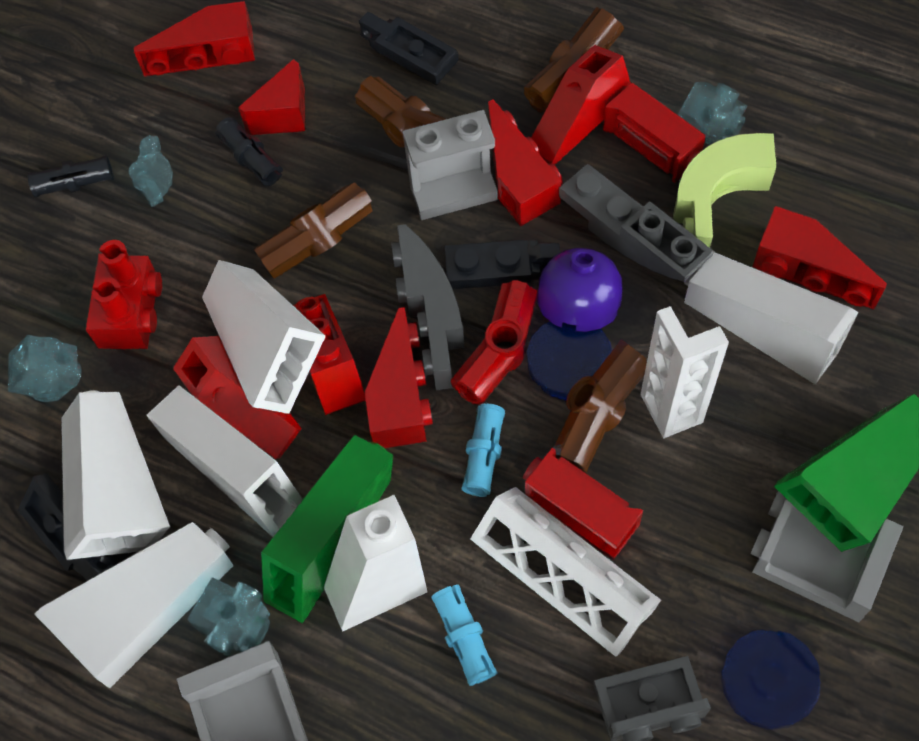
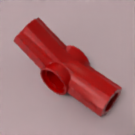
[451,280,538,405]

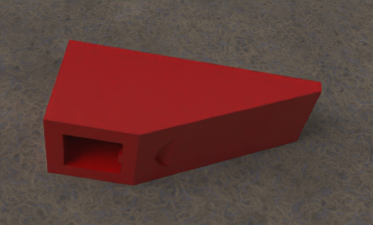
[134,1,255,77]
[531,45,631,165]
[488,99,563,226]
[752,206,887,309]
[293,294,365,415]
[364,307,433,448]
[173,336,302,459]

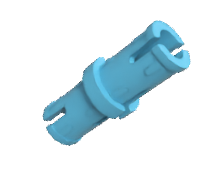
[462,403,505,497]
[431,585,497,686]

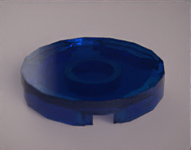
[527,322,612,400]
[721,629,821,730]

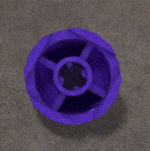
[537,248,622,332]

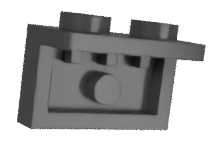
[593,656,711,741]

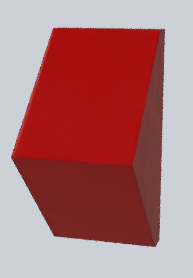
[238,59,305,135]

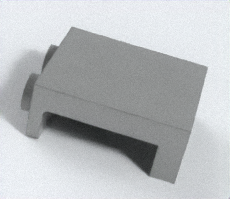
[403,110,498,220]
[750,491,904,622]
[177,641,308,741]

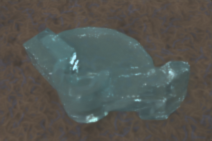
[128,136,173,207]

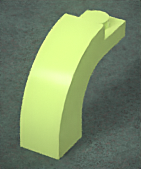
[673,133,776,248]

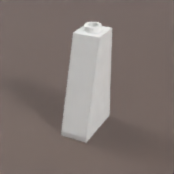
[684,252,859,384]
[202,260,325,414]
[146,385,303,537]
[62,390,170,560]
[324,495,428,631]
[35,522,234,688]

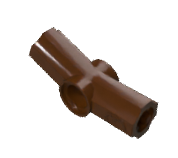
[524,7,624,113]
[355,76,446,148]
[254,182,373,279]
[553,339,647,473]

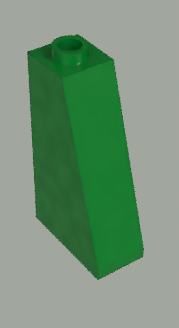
[774,394,919,552]
[261,435,393,623]

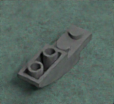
[559,164,714,282]
[391,224,465,390]

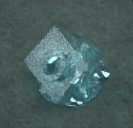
[678,82,748,145]
[8,335,81,402]
[187,577,270,655]

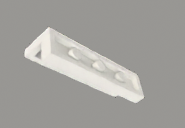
[640,306,729,439]
[470,487,661,657]

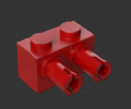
[86,240,162,349]

